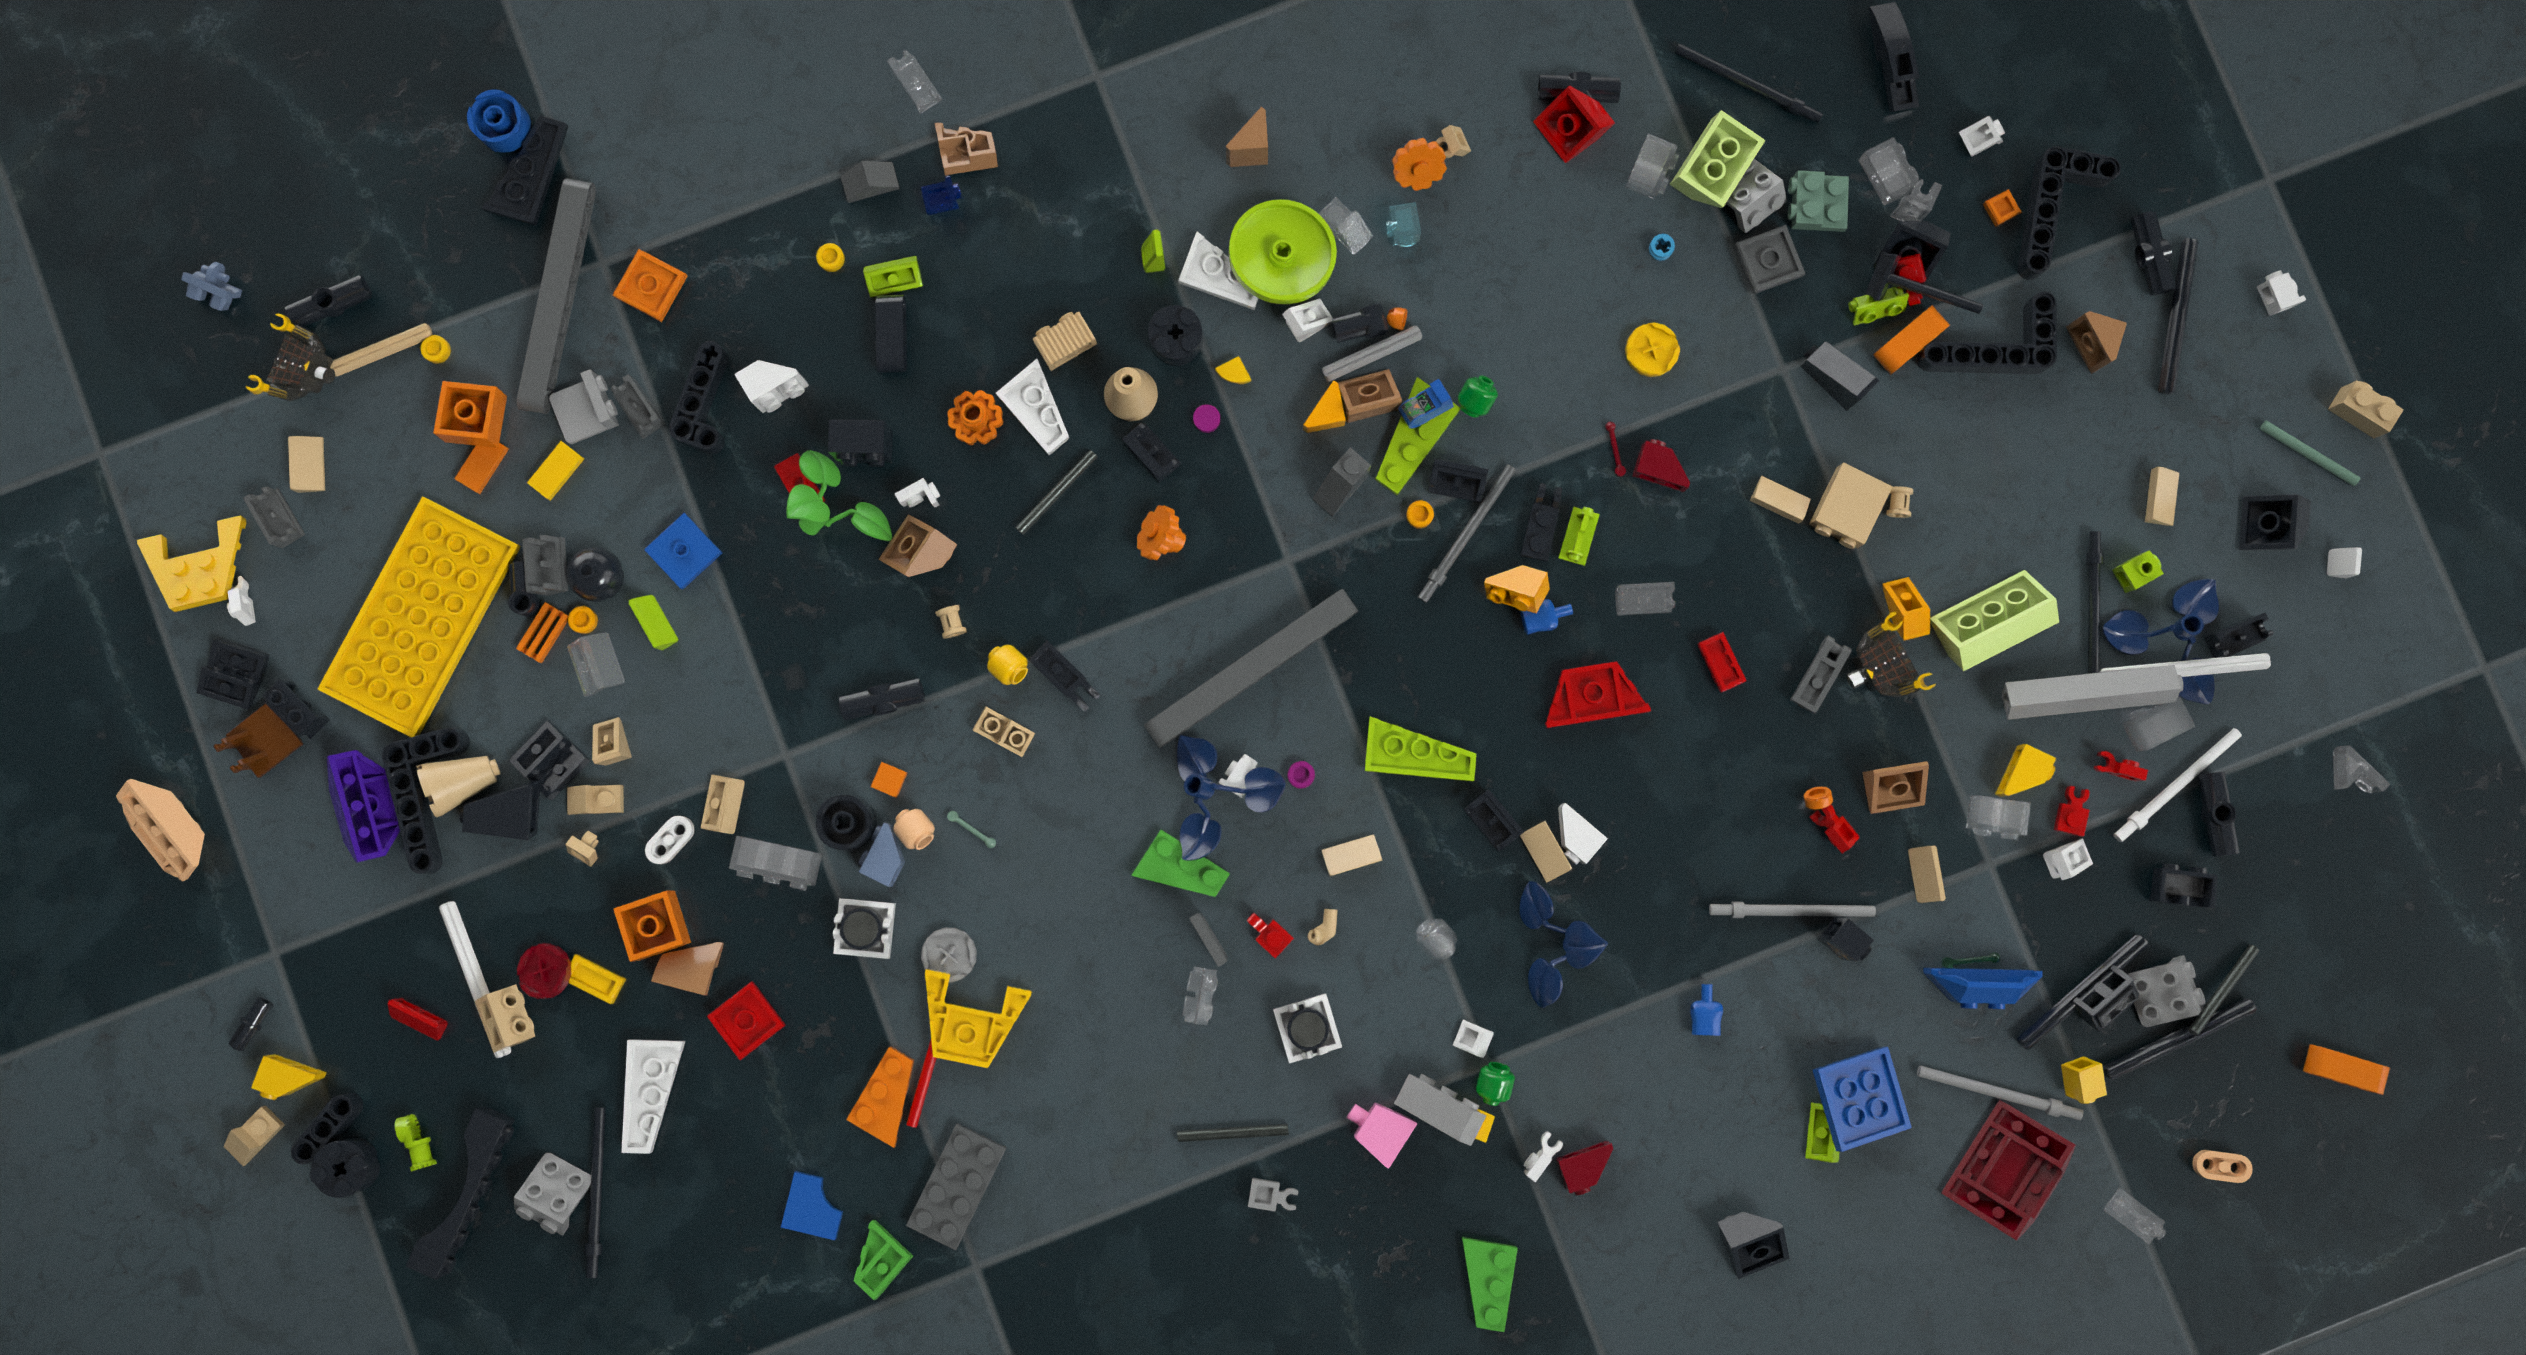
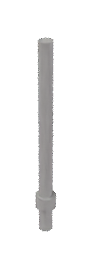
[1709,902,1876,918]
[1917,1066,2083,1120]

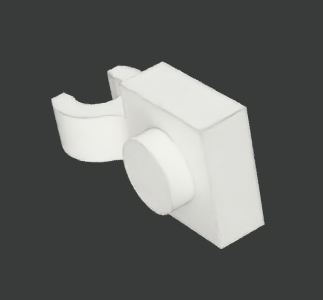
[227,576,256,626]
[1524,1131,1563,1182]

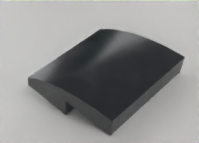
[196,638,270,710]
[509,720,590,800]

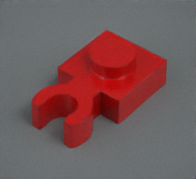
[2054,786,2090,837]

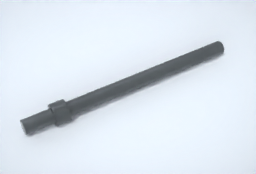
[1418,464,1516,603]

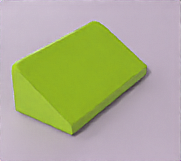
[863,256,923,297]
[629,595,678,650]
[1805,1103,1840,1163]

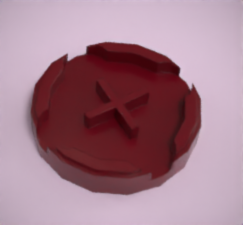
[517,943,571,999]

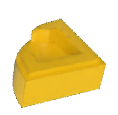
[1215,356,1251,384]

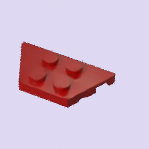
[1545,661,1651,728]

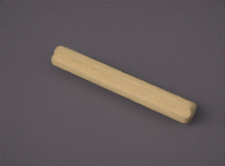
[328,323,433,376]

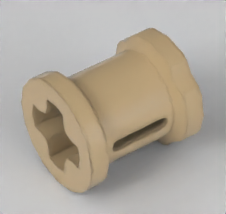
[1886,487,1914,518]
[935,605,967,639]

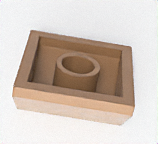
[1226,107,1268,167]
[2066,311,2127,374]
[1337,369,1402,423]
[1862,761,1929,814]

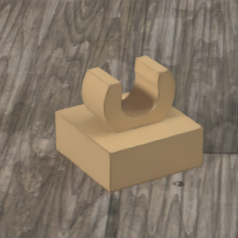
[1436,125,1471,158]
[565,831,599,867]

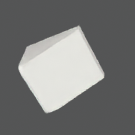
[2327,547,2362,578]
[1453,1020,1493,1058]

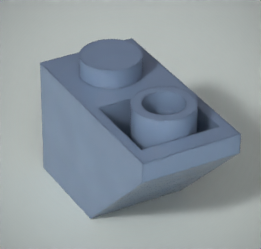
[858,822,905,887]

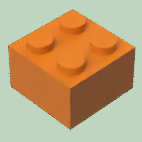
[433,381,507,448]
[614,891,691,962]

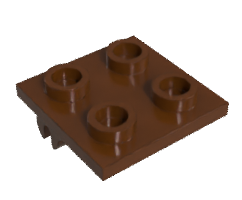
[213,704,304,778]

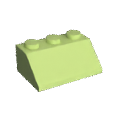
[1670,110,1765,208]

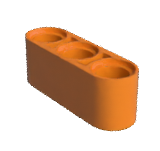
[1873,305,1950,375]
[2303,1044,2390,1095]

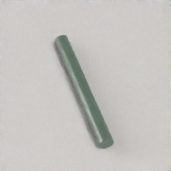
[2260,420,2360,486]

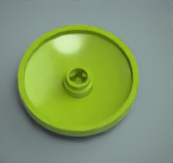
[1228,200,1337,304]

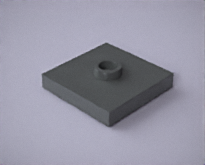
[1734,225,1805,295]

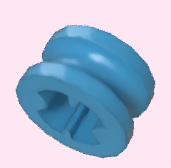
[1649,234,1675,261]

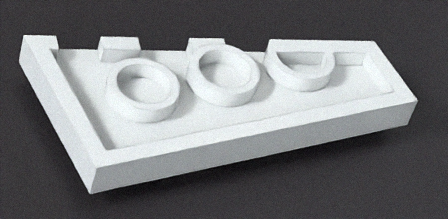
[622,1039,685,1153]

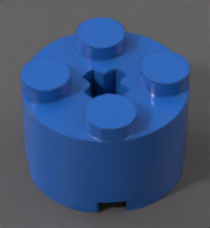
[467,90,531,152]

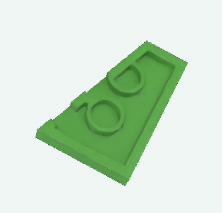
[1131,830,1230,897]
[1462,1237,1518,1332]

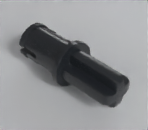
[229,997,274,1051]

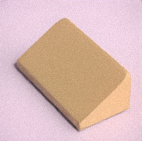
[288,436,325,493]
[2145,467,2179,526]
[1750,476,1811,524]
[701,775,745,834]
[1520,821,1572,883]
[1322,834,1382,876]
[1908,846,1946,903]

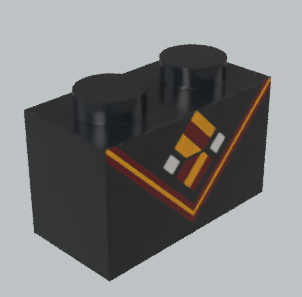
[1817,918,1874,962]

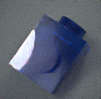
[921,176,962,215]

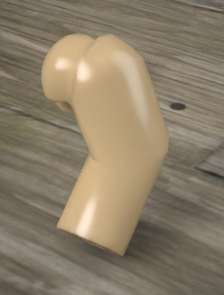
[1308,909,1338,945]

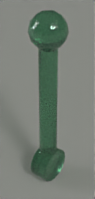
[1942,952,2000,968]

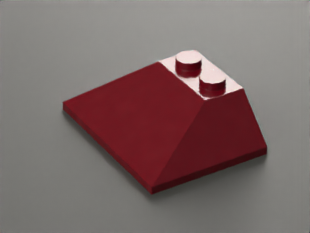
[1941,1100,2076,1241]

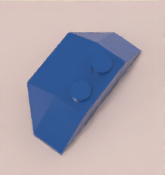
[1923,968,2042,1009]

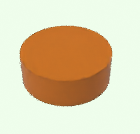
[1804,787,1833,809]

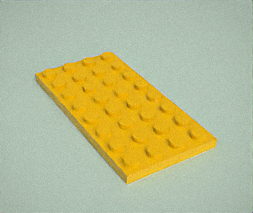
[318,496,521,737]

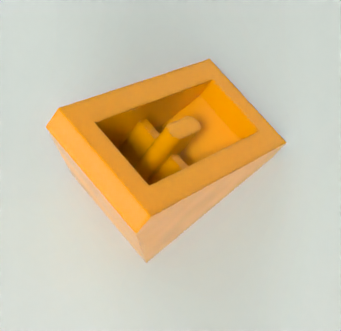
[1303,380,1346,433]

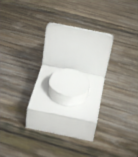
[1282,299,1333,342]
[2043,838,2093,880]

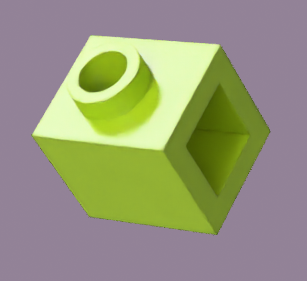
[2112,550,2164,593]

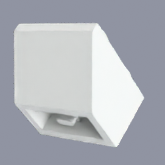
[734,360,809,413]

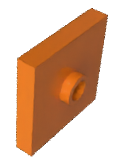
[613,249,688,322]

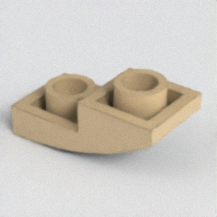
[972,706,1035,757]

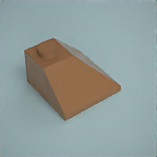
[879,514,957,577]

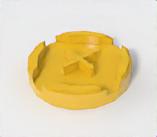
[1625,322,1680,377]

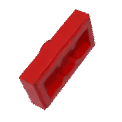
[774,453,826,502]
[1697,632,1747,693]

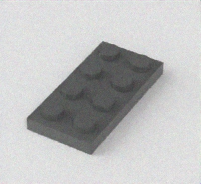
[906,1123,1007,1250]

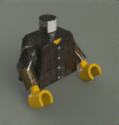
[245,314,335,401]
[1846,612,1936,697]

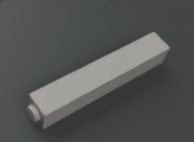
[2002,665,2183,720]

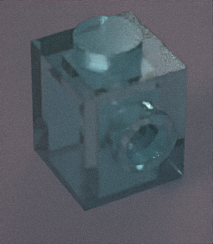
[1385,202,1421,247]

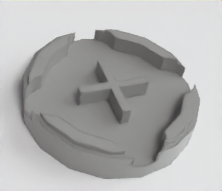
[921,927,977,983]

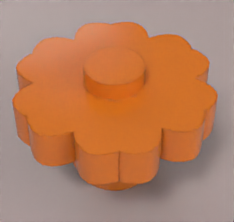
[1392,138,1447,191]
[947,390,1003,445]
[1137,505,1186,560]

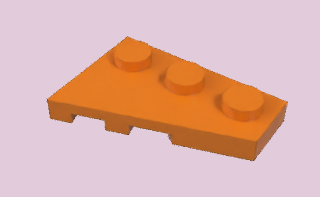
[846,1046,914,1148]

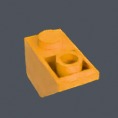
[1484,565,1550,614]

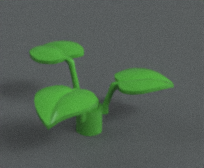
[787,450,892,541]

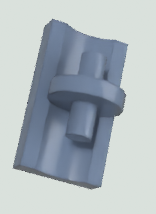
[181,262,242,311]

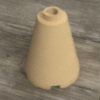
[1104,367,1158,421]
[417,756,501,818]

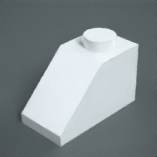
[1558,803,1607,865]

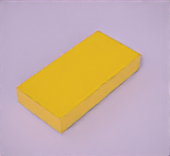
[527,441,584,501]
[569,954,626,1004]

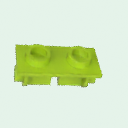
[1848,286,1909,326]
[1559,507,1600,566]

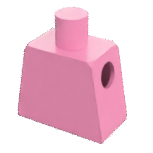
[1346,1103,1417,1169]

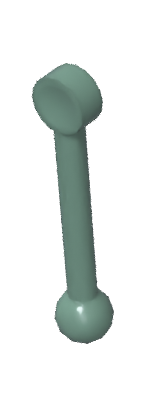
[947,811,996,848]

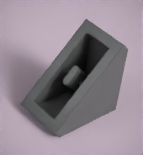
[841,161,900,203]

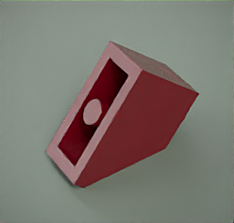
[1632,439,1690,492]
[1555,1140,1613,1196]

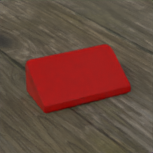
[387,998,448,1040]

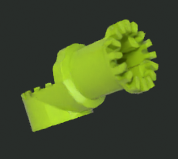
[395,1114,437,1171]

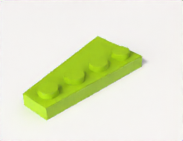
[1376,377,1460,495]
[1364,716,1476,781]

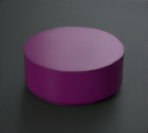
[1193,405,1220,433]
[1288,761,1315,789]

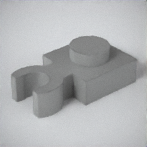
[1248,1178,1298,1211]

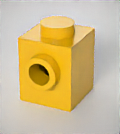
[2061,1056,2107,1104]

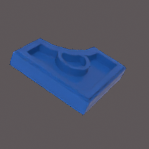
[781,1171,843,1240]

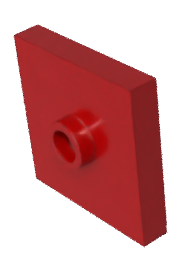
[707,982,786,1060]

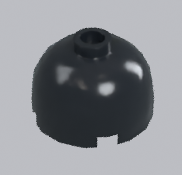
[566,547,624,602]

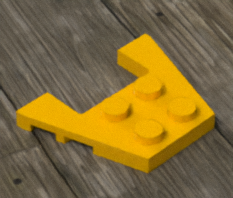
[137,515,246,612]
[925,969,1032,1068]

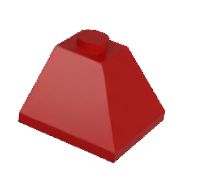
[1533,86,1615,163]

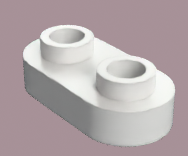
[645,816,694,864]

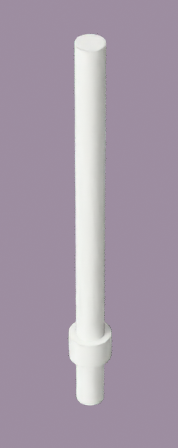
[2113,728,2242,842]

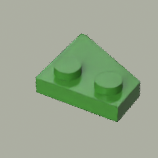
[854,1220,913,1300]

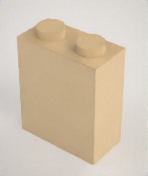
[1809,462,1893,549]

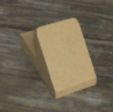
[567,785,624,815]
[224,1106,285,1166]

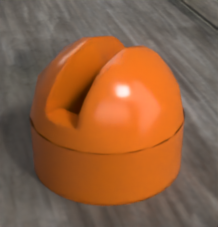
[1386,307,1408,330]

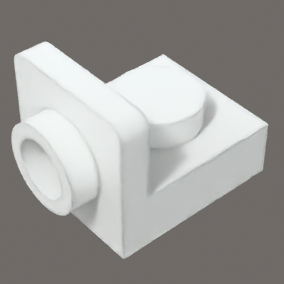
[1959,116,2005,156]
[895,478,940,507]

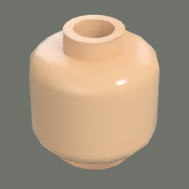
[893,809,935,850]

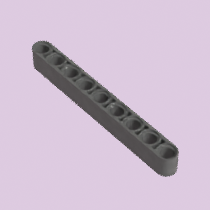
[517,178,596,414]
[1144,589,1358,748]

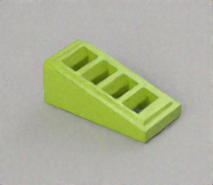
[1141,229,1165,273]

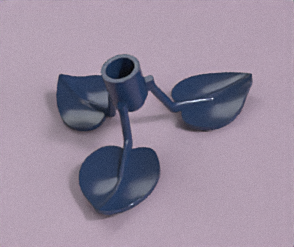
[2102,579,2219,705]
[1177,735,1286,861]
[1519,881,1608,1008]

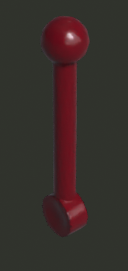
[1605,422,1626,477]

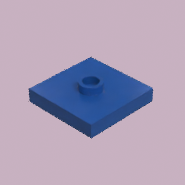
[644,513,722,590]

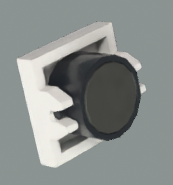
[833,898,896,959]
[1273,993,1342,1063]

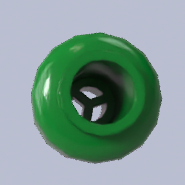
[1458,375,1498,418]
[1476,1062,1515,1106]

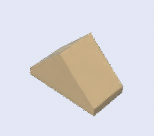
[592,717,632,766]

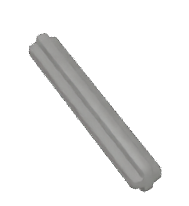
[1322,326,1422,382]

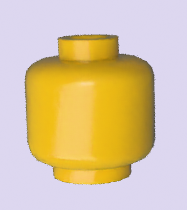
[987,644,1028,685]

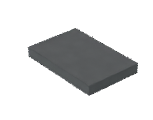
[1189,912,1228,967]

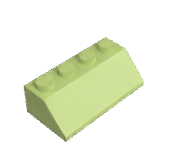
[1930,570,2059,671]

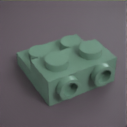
[1788,171,1849,232]

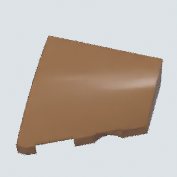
[935,123,998,175]
[651,942,724,995]

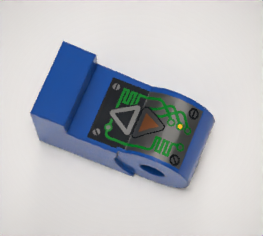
[1398,379,1454,429]

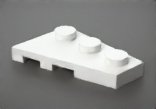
[1178,232,1259,310]
[996,359,1069,455]

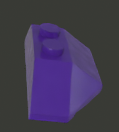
[327,750,400,863]

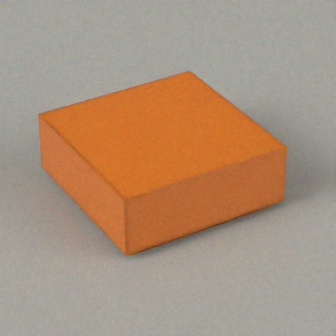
[1983,189,2022,227]
[871,762,908,798]

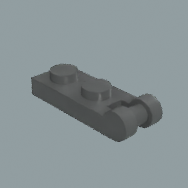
[1790,635,1852,714]

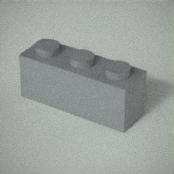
[1394,1074,1486,1146]

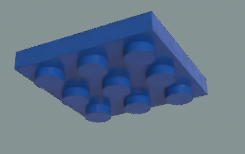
[1812,1047,1912,1152]

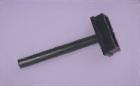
[1865,252,1983,314]

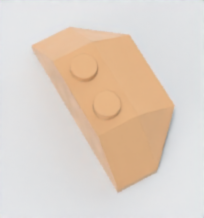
[116,779,205,881]

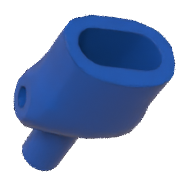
[1520,599,1573,635]
[1690,984,1723,1036]

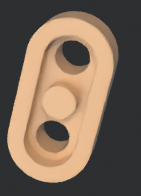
[2192,1150,2252,1183]

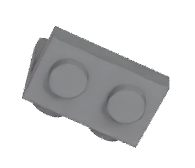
[1726,159,1787,233]
[549,369,619,444]
[2128,955,2205,1027]
[514,1153,591,1236]

